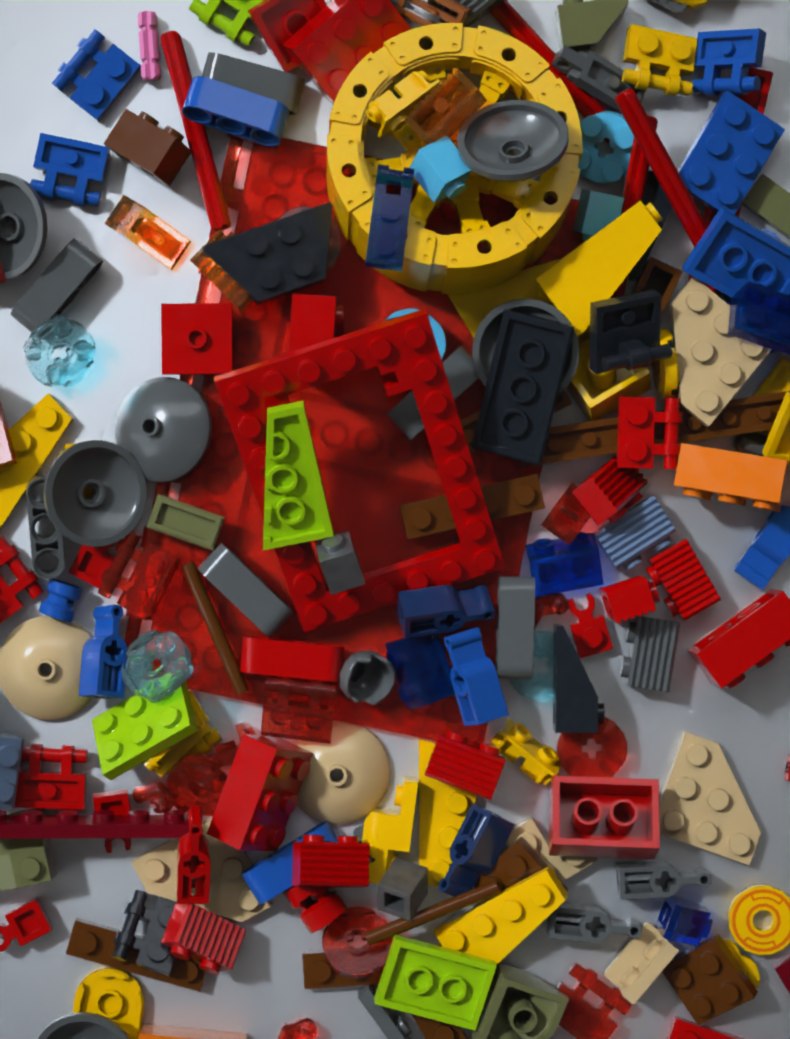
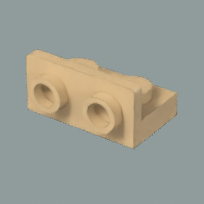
[604,922,679,1005]

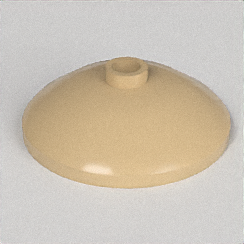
[0,616,92,720]
[294,720,390,824]

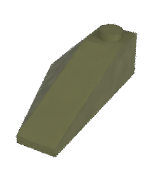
[0,808,58,891]
[471,962,569,1039]

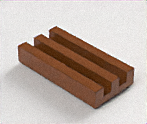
[395,0,472,27]

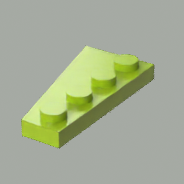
[263,400,334,551]

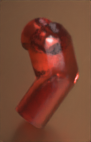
[534,592,569,630]
[132,781,175,814]
[277,1017,318,1039]

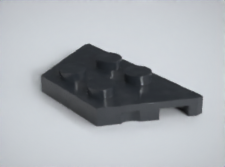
[201,202,332,305]

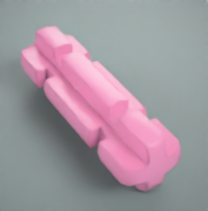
[137,11,161,81]

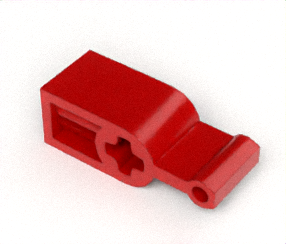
[176,806,211,904]

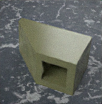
[555,0,628,52]

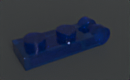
[365,164,415,271]

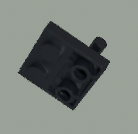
[589,290,672,374]

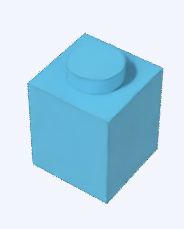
[409,135,472,203]
[573,189,624,241]

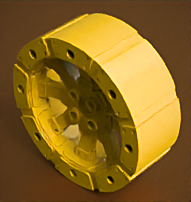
[326,23,583,294]

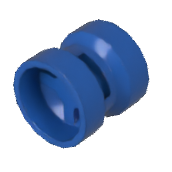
[39,579,83,622]

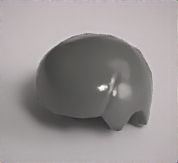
[340,651,396,705]

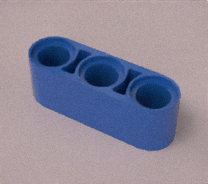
[182,76,289,147]
[241,820,337,905]

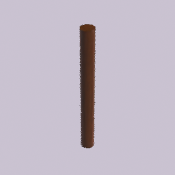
[181,561,249,696]
[364,880,500,946]

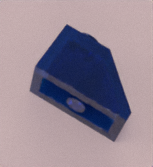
[655,895,713,946]

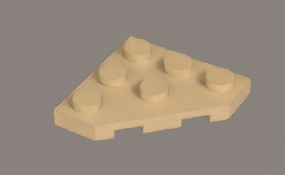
[669,277,776,427]
[659,731,761,865]
[131,818,273,922]

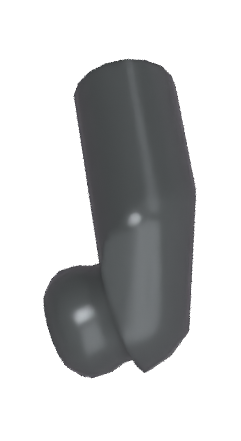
[734,432,768,456]

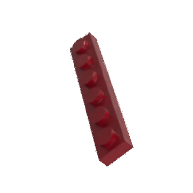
[0,810,189,839]

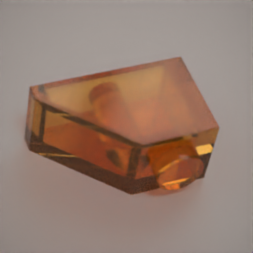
[104,195,191,270]

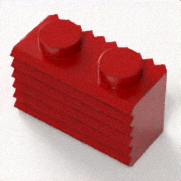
[571,454,648,526]
[646,539,721,621]
[599,576,660,624]
[424,730,506,800]
[292,835,370,888]
[161,904,247,974]

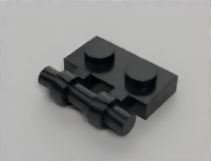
[112,890,177,976]

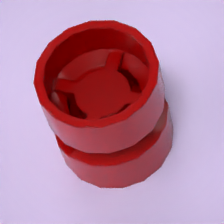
[283,886,348,933]

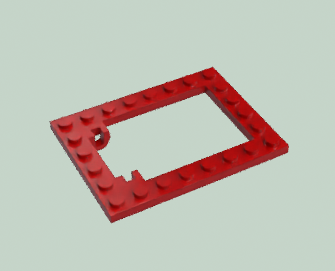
[214,309,505,633]

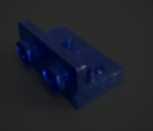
[728,282,790,355]
[525,532,604,597]
[385,634,455,709]

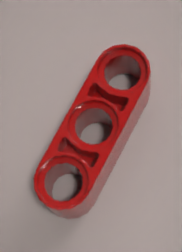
[240,636,345,682]

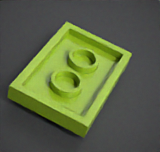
[92,670,198,781]
[374,934,497,1031]

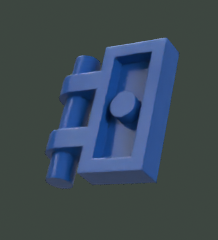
[51,28,141,122]
[692,28,766,96]
[30,133,110,207]

